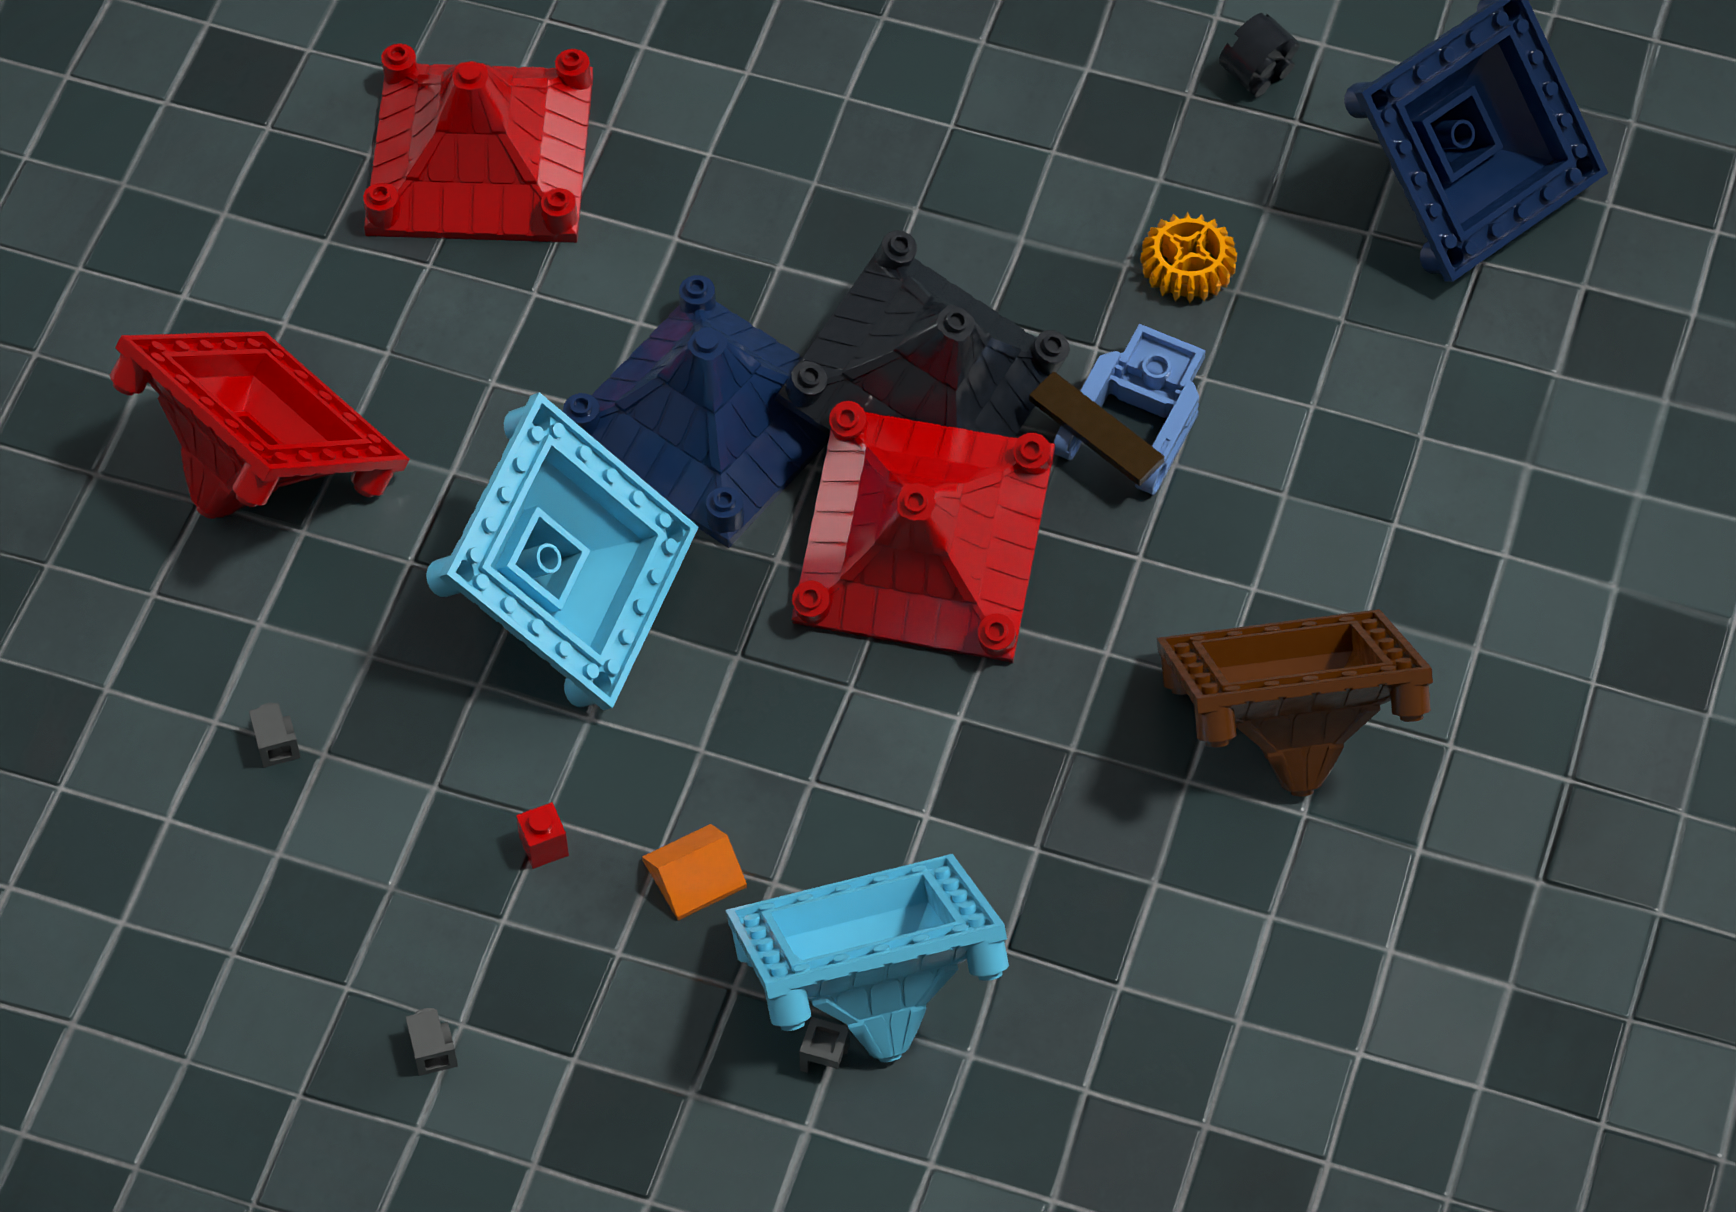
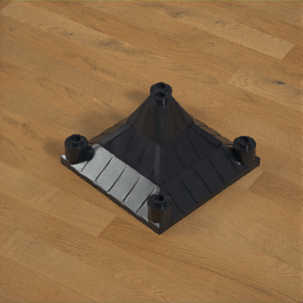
[775,230,1070,438]

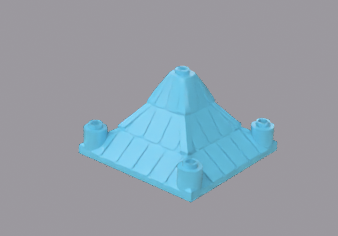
[426,392,699,710]
[726,854,1009,1062]

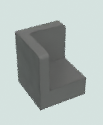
[799,1017,850,1073]

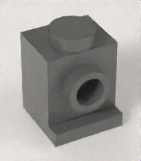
[249,703,301,768]
[406,1008,458,1076]

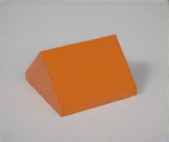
[642,824,747,921]

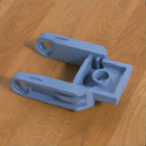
[1054,324,1206,495]

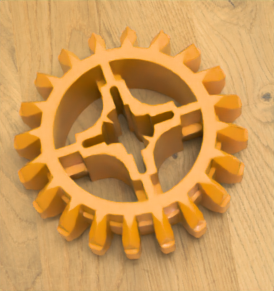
[1140,212,1237,303]

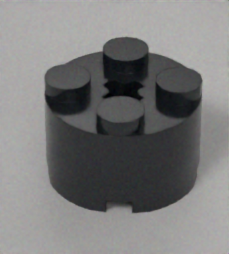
[1219,13,1300,97]

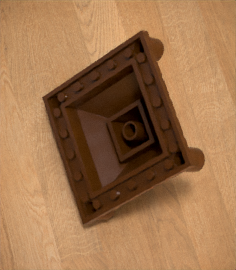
[1157,609,1433,796]

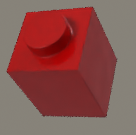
[516,802,569,869]

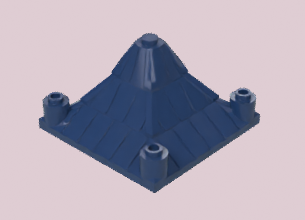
[1344,0,1608,282]
[563,275,829,548]

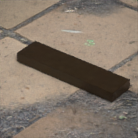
[1029,371,1165,486]

